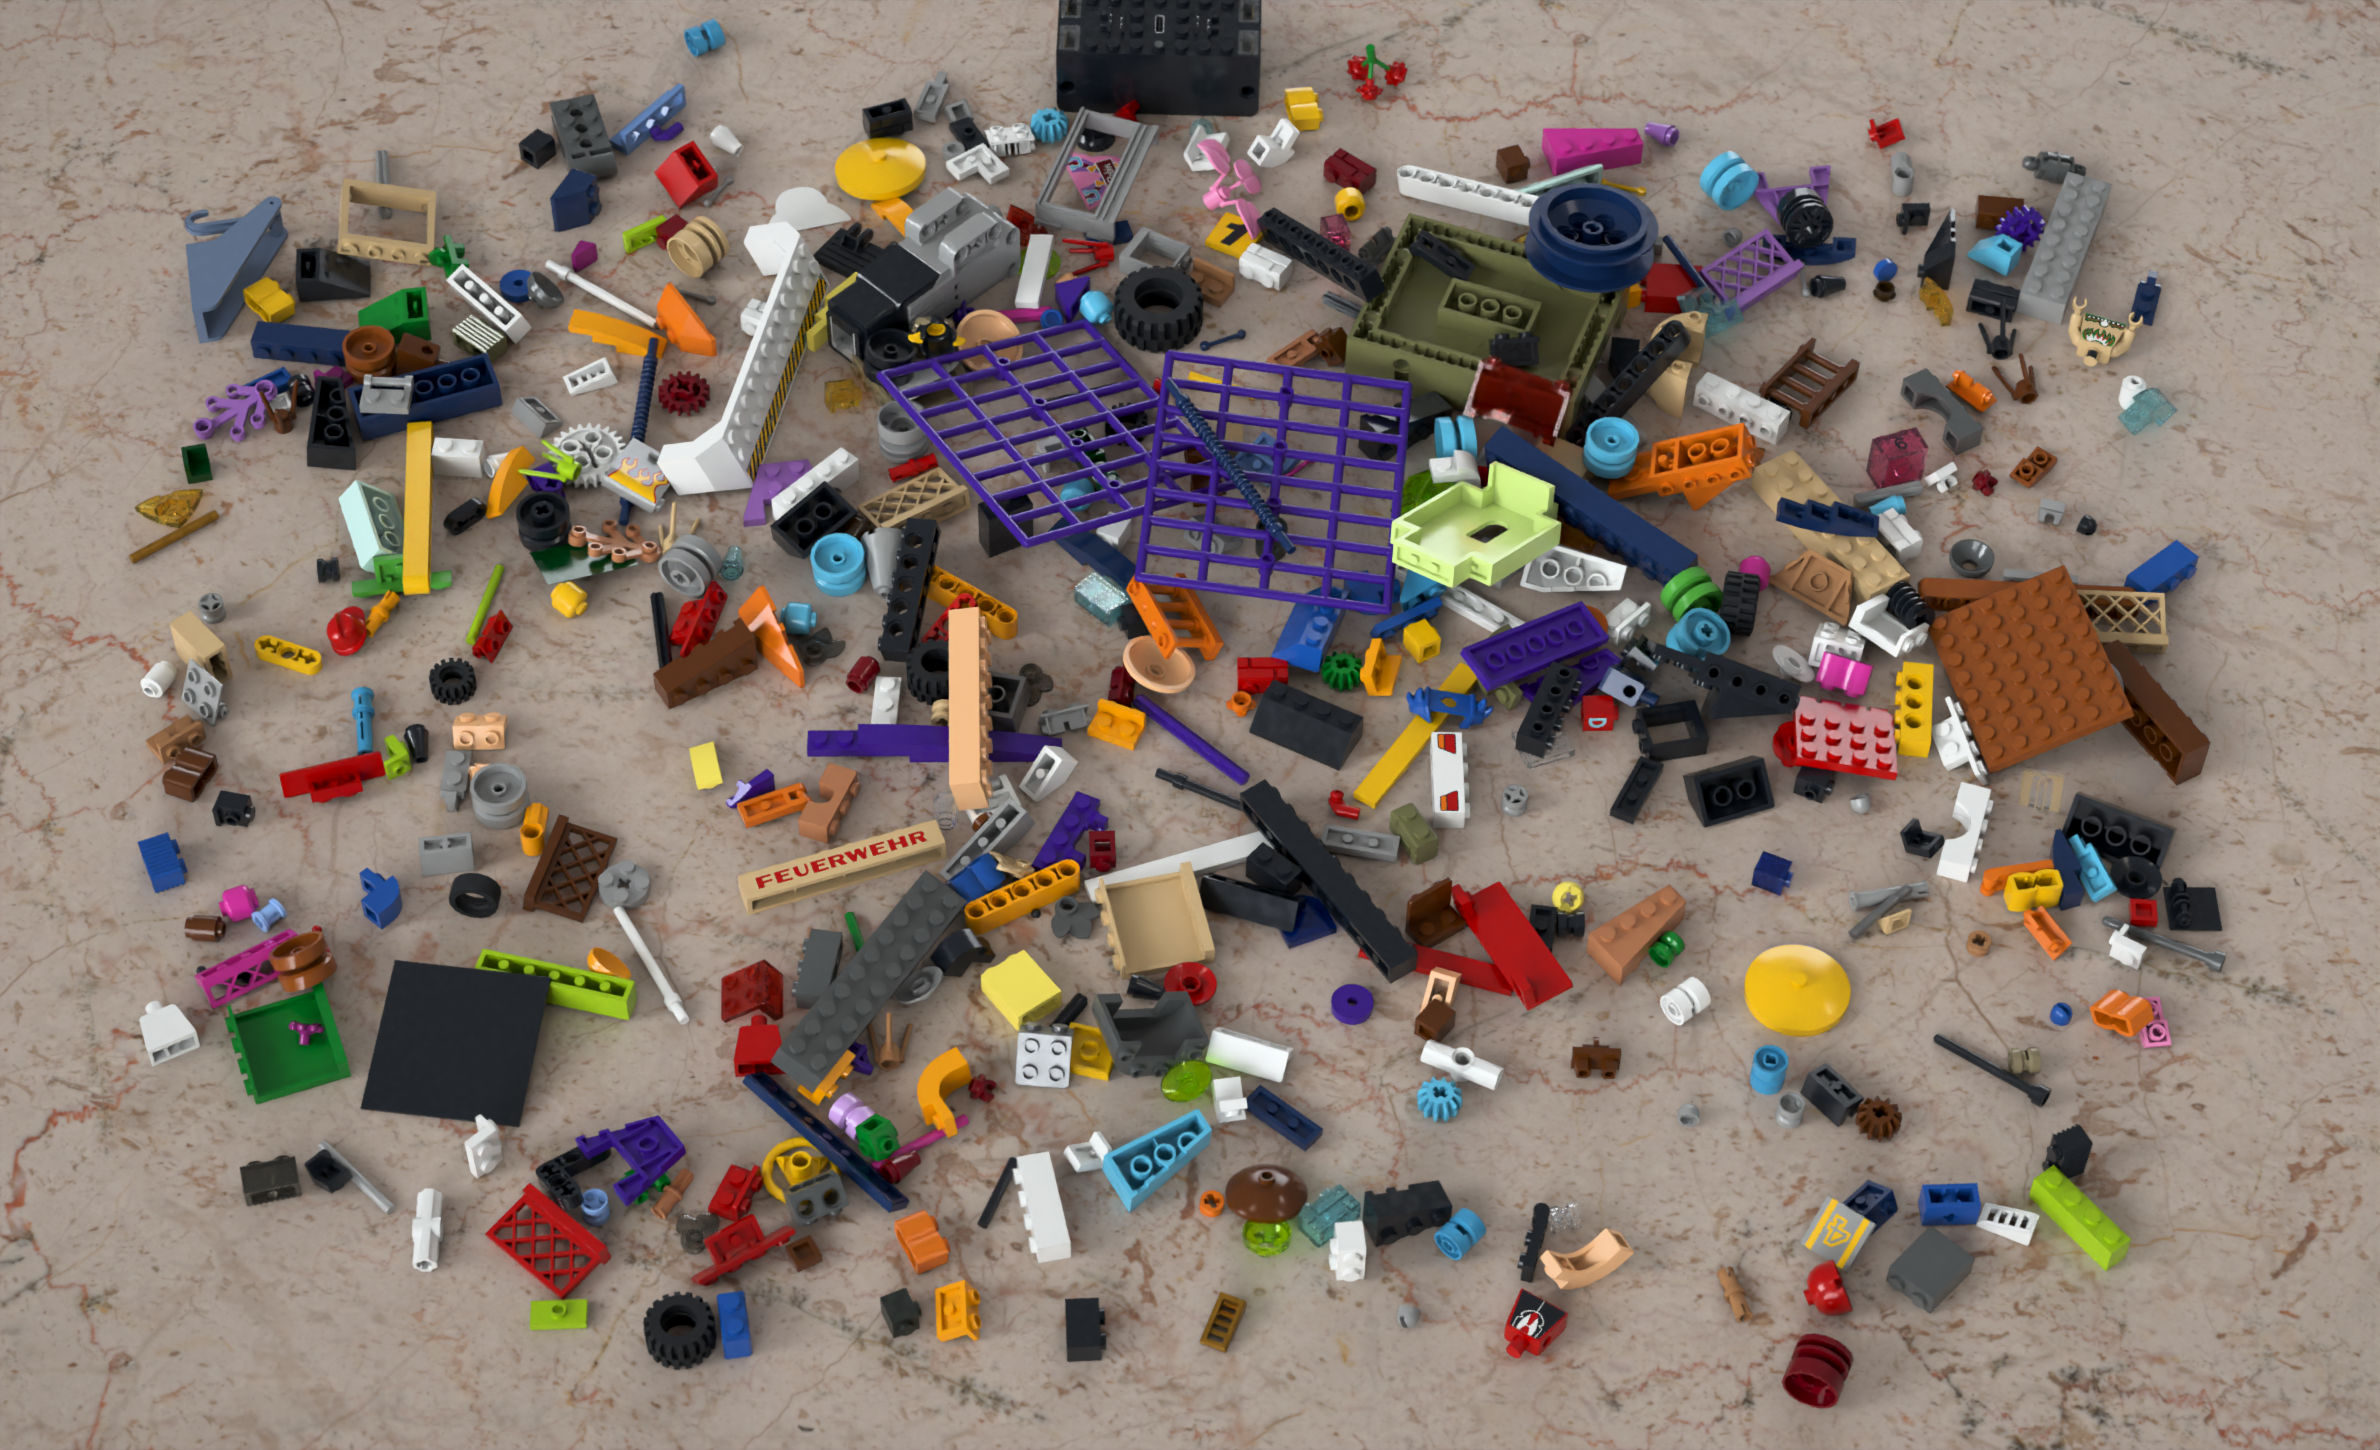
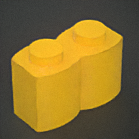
[1284,86,1323,131]
[243,277,296,323]
[2003,869,2064,912]

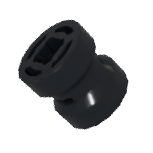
[286,374,315,407]
[1556,911,1585,937]

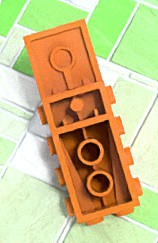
[1608,423,1756,511]

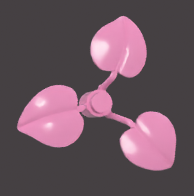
[1197,139,1262,240]

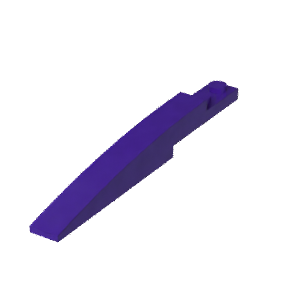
[807,724,1062,762]

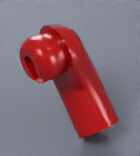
[1328,790,1361,821]

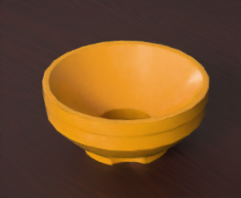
[587,947,631,980]

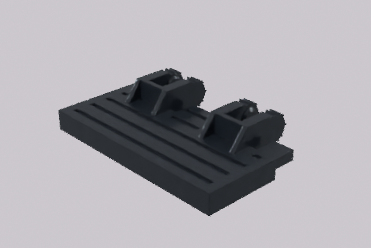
[813,223,898,278]

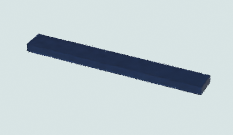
[742,1071,910,1213]

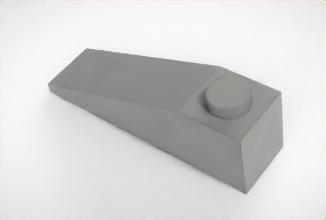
[939,797,1035,880]

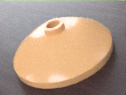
[955,309,1023,377]
[1123,636,1195,693]

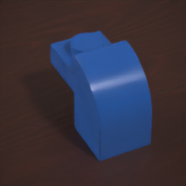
[1344,570,1401,616]
[359,868,402,930]

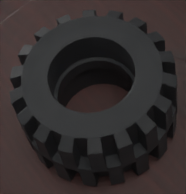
[1719,571,1760,636]
[906,639,949,706]
[643,1292,717,1370]

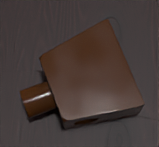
[396,333,452,376]

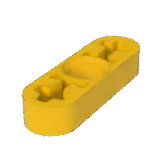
[254,635,323,675]

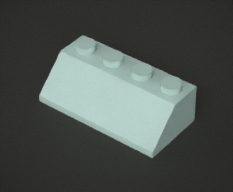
[1514,164,1603,226]
[339,480,404,573]

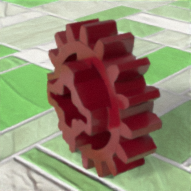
[658,371,710,416]

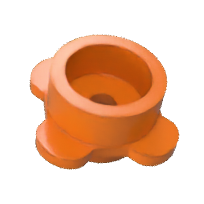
[1226,691,1256,717]

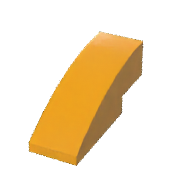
[486,446,536,519]

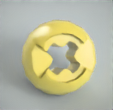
[1552,881,1585,913]

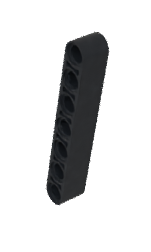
[1565,320,1691,448]

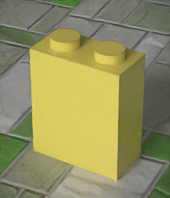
[981,950,1062,1032]

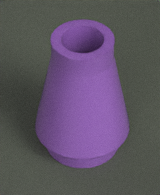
[1644,121,1679,147]

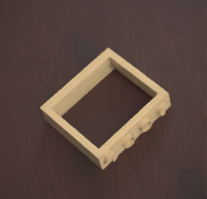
[337,178,436,266]

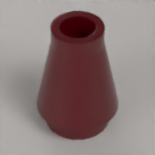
[879,1150,921,1184]

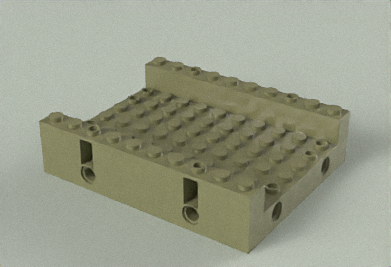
[1345,213,1630,441]

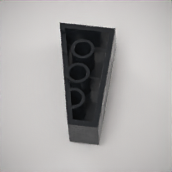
[307,376,356,471]
[1358,391,1452,461]

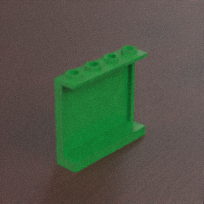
[224,982,351,1105]

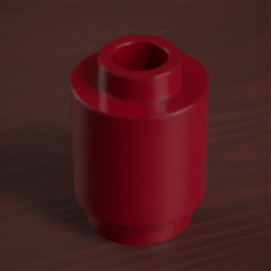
[846,656,881,694]

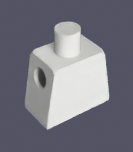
[139,1001,200,1067]

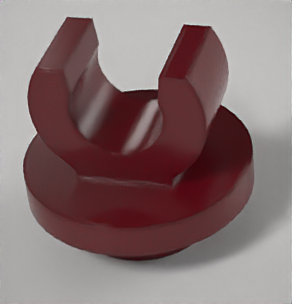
[1972,470,1998,496]
[968,1073,997,1103]

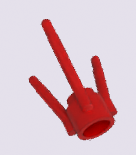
[1062,238,1114,276]

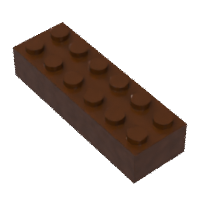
[2103,639,2211,786]

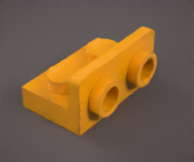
[1087,698,1146,751]
[935,1280,982,1342]

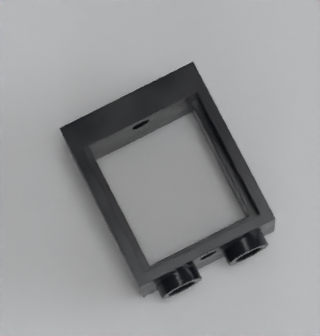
[1632,700,1709,762]

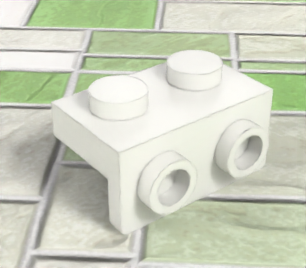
[1184,125,1230,172]
[464,1114,503,1179]

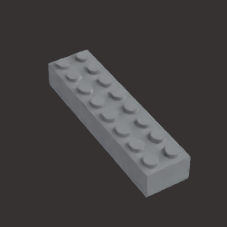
[2016,172,2112,325]

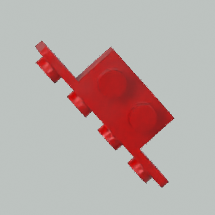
[669,581,728,658]
[279,751,386,803]
[691,1214,796,1286]

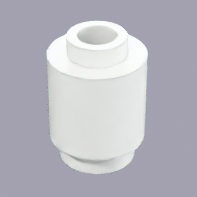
[2118,376,2146,411]
[141,661,177,698]

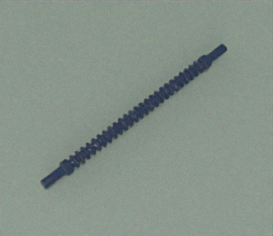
[619,337,659,526]
[1165,379,1296,554]

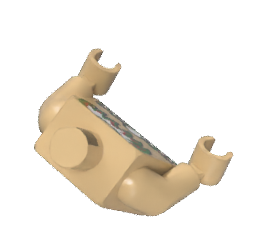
[2068,296,2143,367]

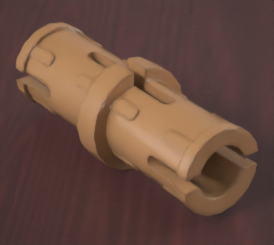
[1717,1266,1753,1323]

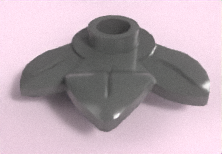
[1051,896,1101,939]

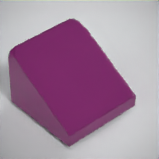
[571,240,598,273]

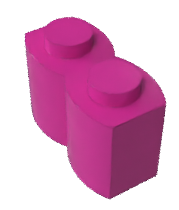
[1815,651,1874,698]

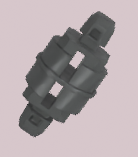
[2022,151,2086,184]

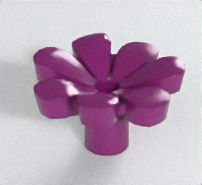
[289,1021,325,1045]

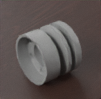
[877,400,929,463]

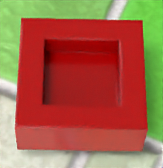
[2128,898,2158,927]

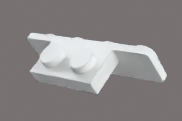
[1931,696,1988,786]

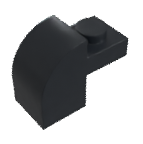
[930,928,996,977]

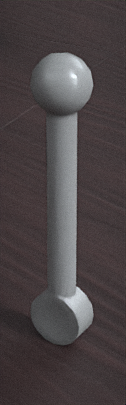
[703,175,734,207]
[1799,261,1811,297]
[675,286,716,305]

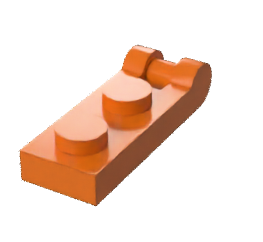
[737,783,813,828]
[1980,859,2054,896]

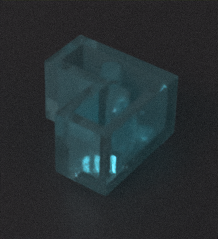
[1676,286,1744,339]

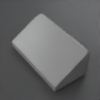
[512,396,563,438]

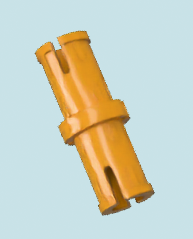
[365,590,401,637]

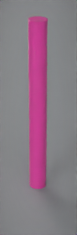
[870,1114,969,1172]

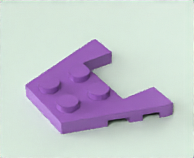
[1753,165,1831,226]
[743,459,813,527]

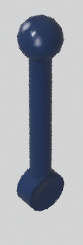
[1200,330,1246,351]

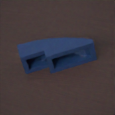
[2049,829,2084,911]

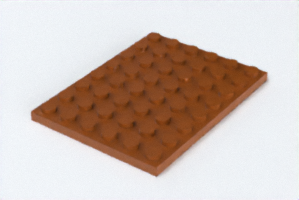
[1928,565,2134,774]

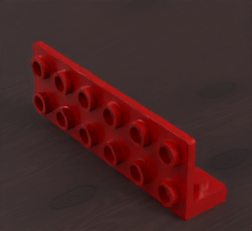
[1451,882,1573,1011]

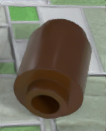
[185,915,226,943]

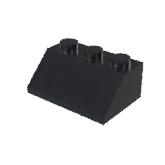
[770,481,858,559]
[1683,755,1775,827]

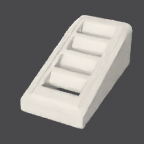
[563,357,618,396]
[1976,1202,2040,1246]

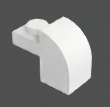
[1247,118,1300,168]
[1429,450,1481,488]
[1211,1076,1248,1123]

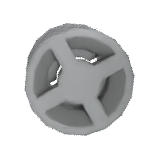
[198,593,226,624]
[1501,785,1528,817]

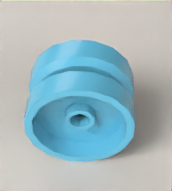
[1699,151,1759,211]
[1434,415,1477,462]
[1582,417,1639,479]
[810,533,868,597]
[1666,608,1731,657]

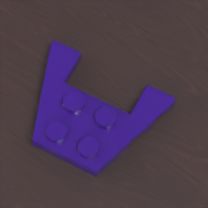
[575,1115,686,1206]

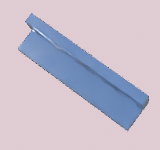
[610,83,686,156]

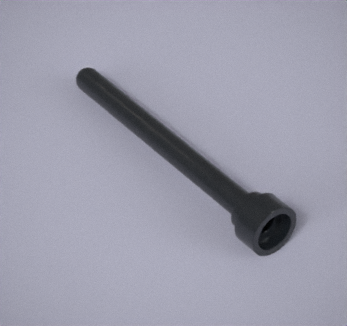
[1933,1034,2051,1108]

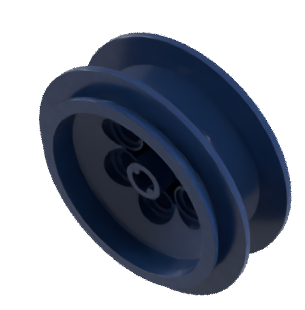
[1525,183,1658,293]

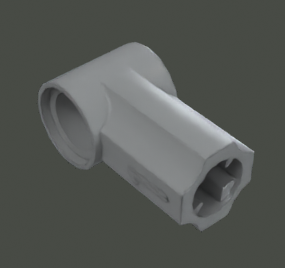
[1890,152,1915,196]

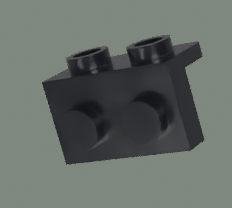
[1488,331,1539,366]

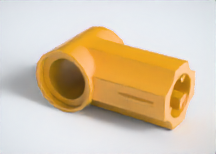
[520,803,549,856]

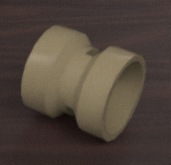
[2008,1047,2041,1075]

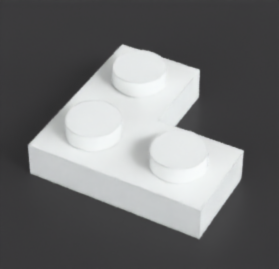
[946,143,1010,184]

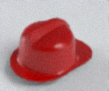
[327,606,367,656]

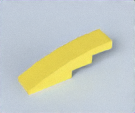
[806,272,858,353]

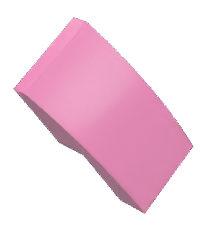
[2139,996,2172,1048]

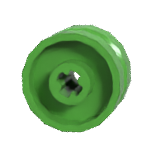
[1660,566,1723,623]

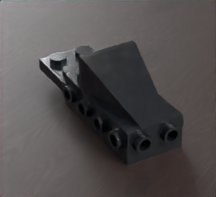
[1645,640,1801,719]

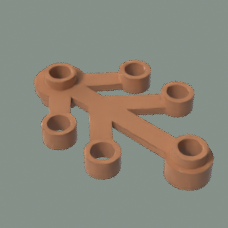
[568,519,662,563]

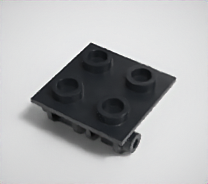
[2163,878,2222,931]

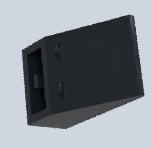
[296,248,371,302]

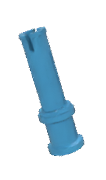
[351,687,375,755]

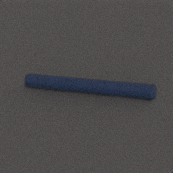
[1662,235,1716,302]

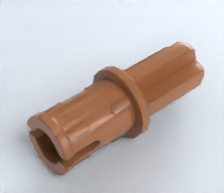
[651,1168,694,1220]

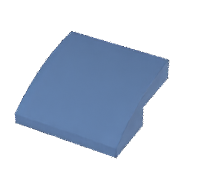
[1233,431,1300,487]

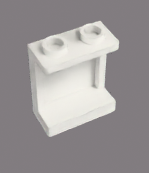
[1849,593,1929,657]

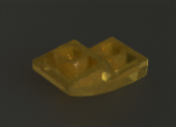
[1919,277,1954,327]

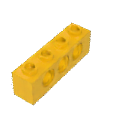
[1894,661,1934,758]

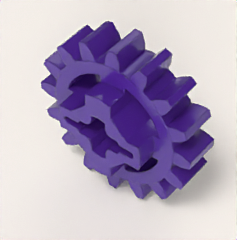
[1995,205,2045,252]

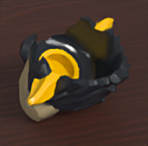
[908,315,966,359]

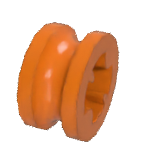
[1199,1190,1225,1217]

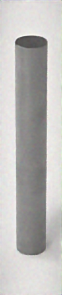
[1848,884,1913,940]

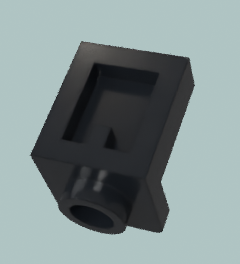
[1896,203,1931,235]

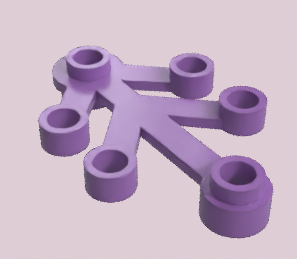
[193,380,278,442]

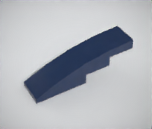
[1776,497,1879,537]
[1048,517,1136,590]

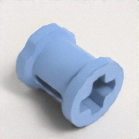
[251,898,287,932]

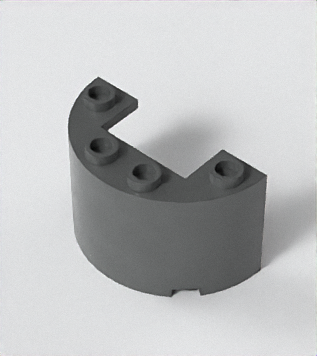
[1092,991,1210,1078]

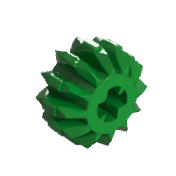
[1321,650,1363,693]

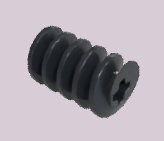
[1886,581,1935,630]

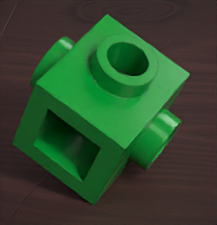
[854,1114,901,1162]

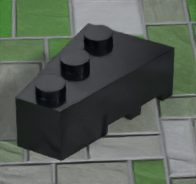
[1362,1180,1452,1247]

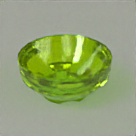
[1242,1221,1292,1258]

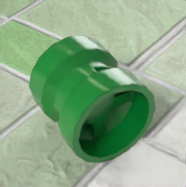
[1648,931,1685,968]

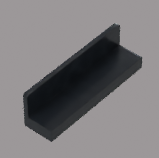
[1199,873,1307,932]

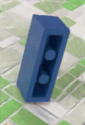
[2124,540,2199,607]

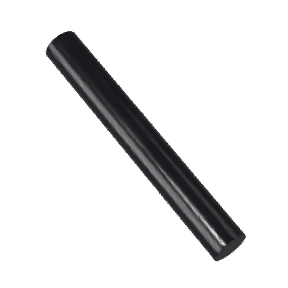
[977,1157,1017,1229]

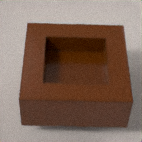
[785,1235,823,1272]

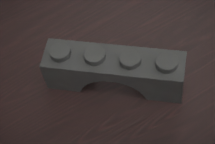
[1900,368,1983,455]

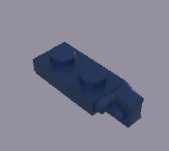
[2131,270,2161,326]

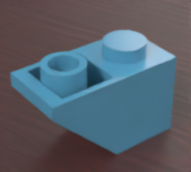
[1400,569,1447,612]

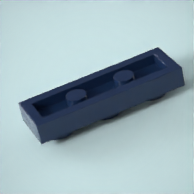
[1245,1085,1323,1152]

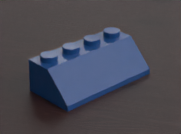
[1271,586,1349,673]

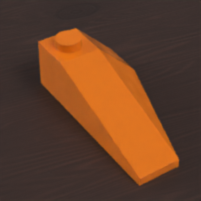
[738,585,805,688]

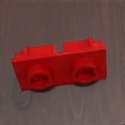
[472,610,513,663]

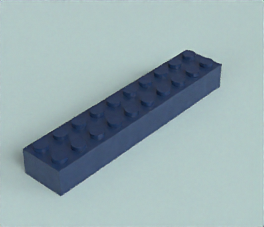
[1484,425,1698,588]

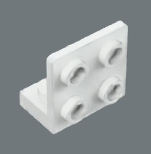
[1808,622,1867,667]

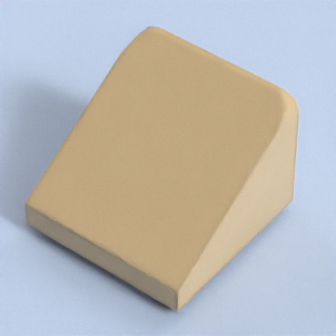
[1877,908,1912,935]

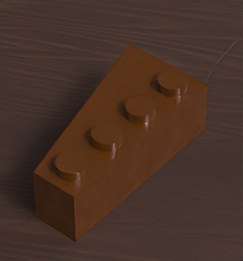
[653,617,758,709]

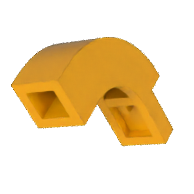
[917,1047,972,1138]

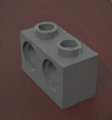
[782,1170,849,1226]

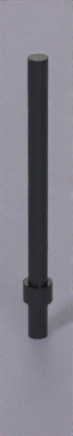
[1155,768,1242,811]

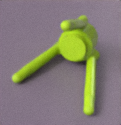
[518,439,582,483]

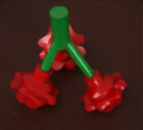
[1347,44,1408,100]

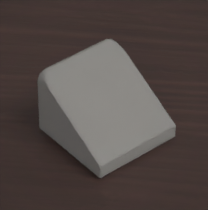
[943,98,974,123]

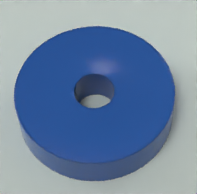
[500,270,531,303]

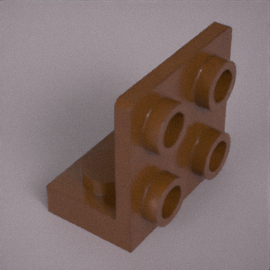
[1405,877,1466,948]

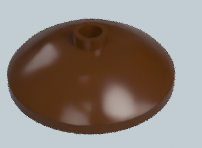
[1225,1164,1308,1224]

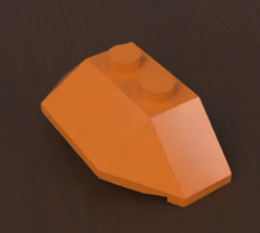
[656,281,717,357]

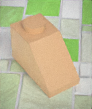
[1420,967,1462,1013]

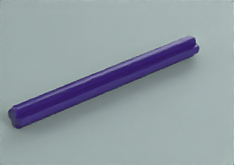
[1133,694,1250,786]

